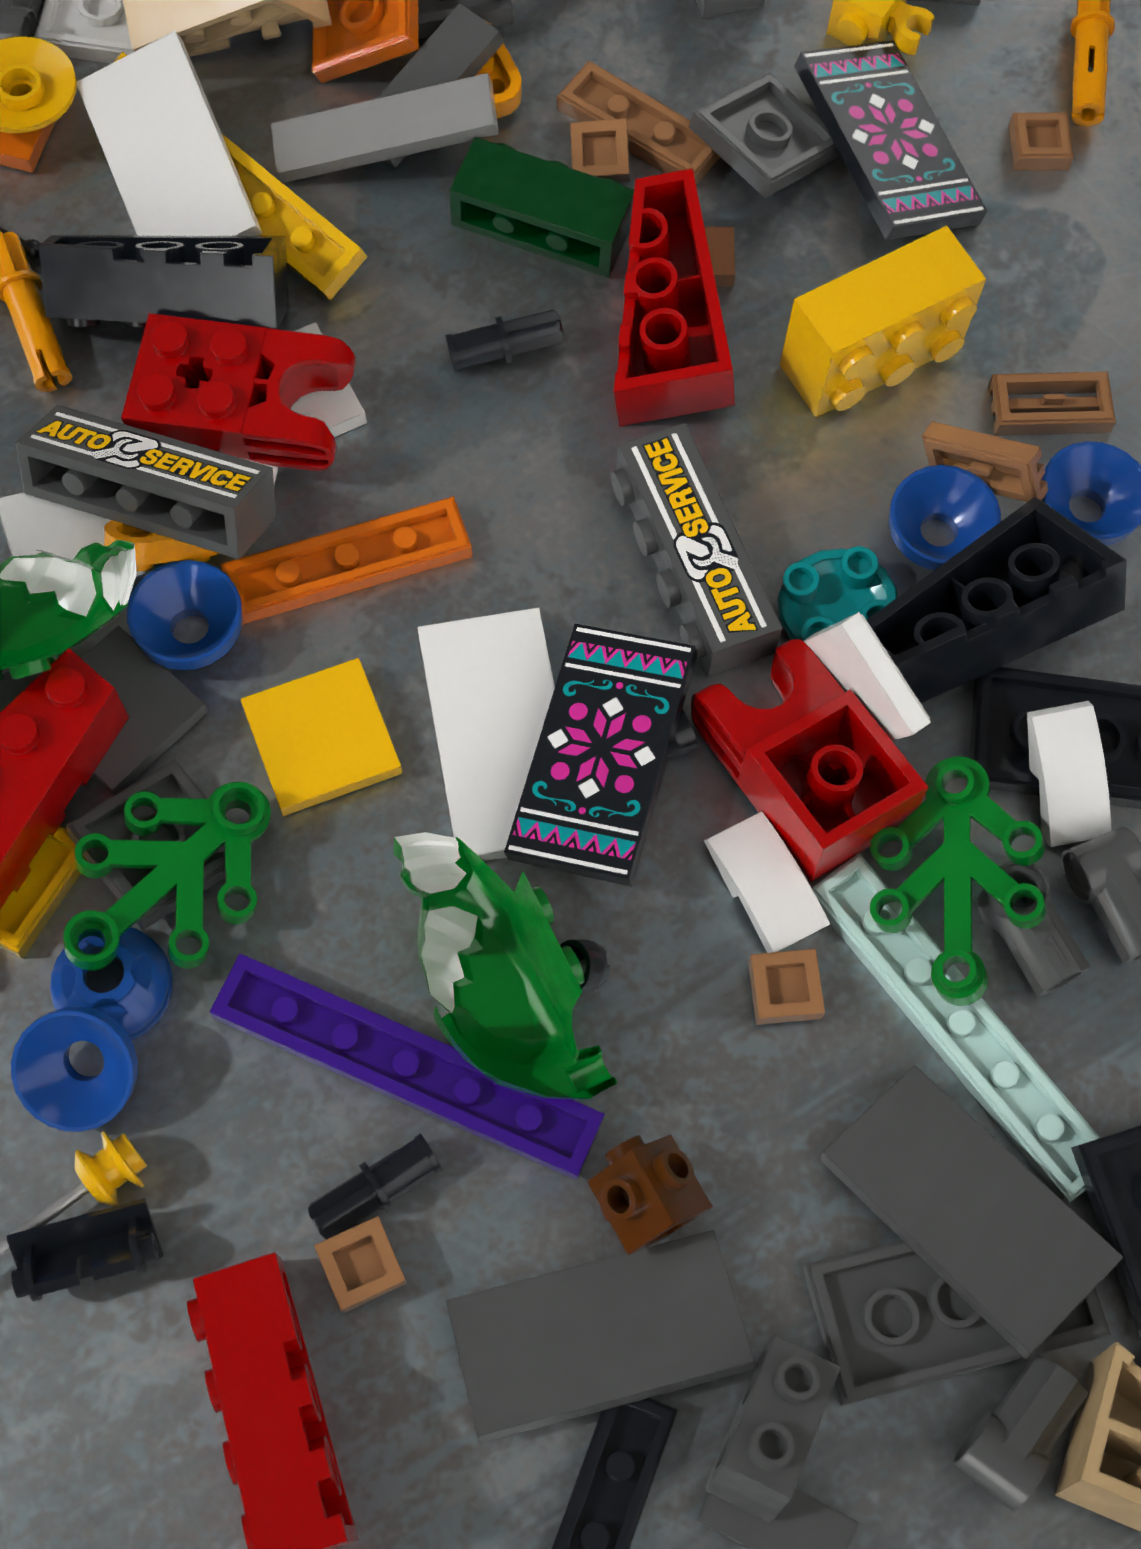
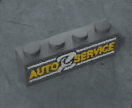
[15,405,276,559]
[610,422,783,678]

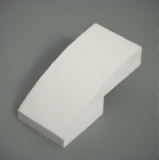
[1027,701,1111,847]
[704,811,830,953]

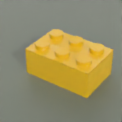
[780,225,986,418]

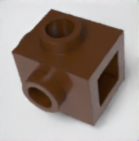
[587,1134,713,1255]

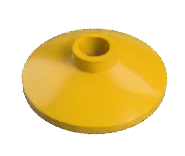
[0,36,77,134]

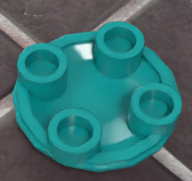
[777,546,898,641]

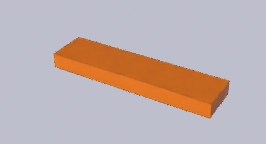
[221,496,473,625]

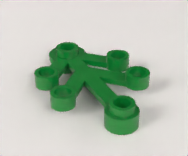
[870,756,1046,1006]
[63,781,271,970]

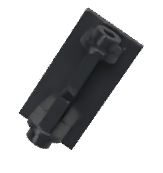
[6,1198,163,1302]

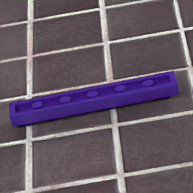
[209,953,605,1181]

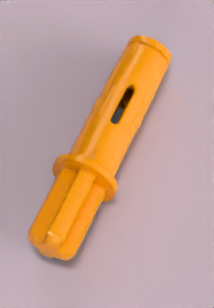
[1070,0,1115,126]
[0,231,72,392]

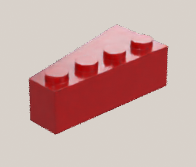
[613,168,735,427]
[0,648,129,910]
[187,1252,359,1549]

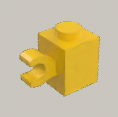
[826,0,935,55]

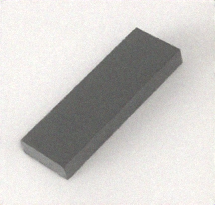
[377,3,504,168]

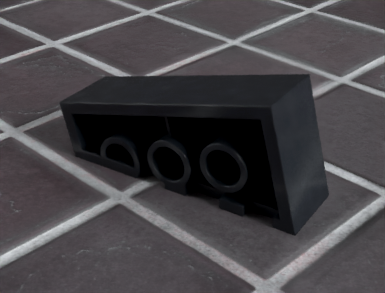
[39,235,289,329]
[867,497,1127,703]

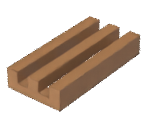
[988,371,1116,436]
[922,421,1048,502]

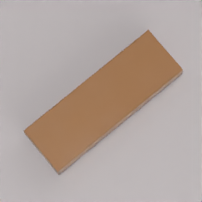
[557,61,720,186]

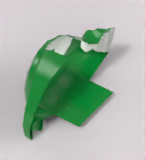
[0,540,137,680]
[393,832,617,1100]

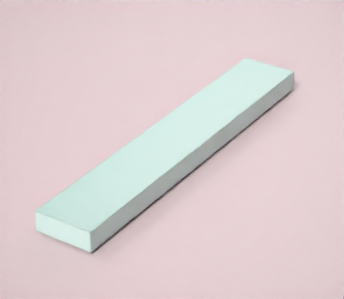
[812,853,1100,1203]

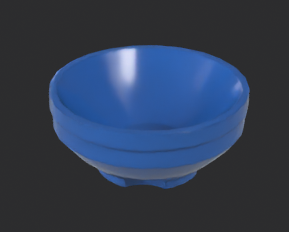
[1041,441,1141,546]
[888,465,1001,571]
[127,560,243,670]
[50,927,174,1041]
[11,1007,138,1132]

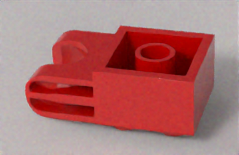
[121,313,356,471]
[691,639,928,882]

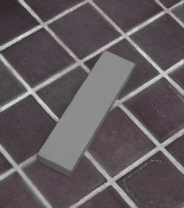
[271,73,499,183]

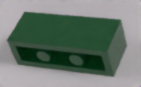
[449,137,634,278]

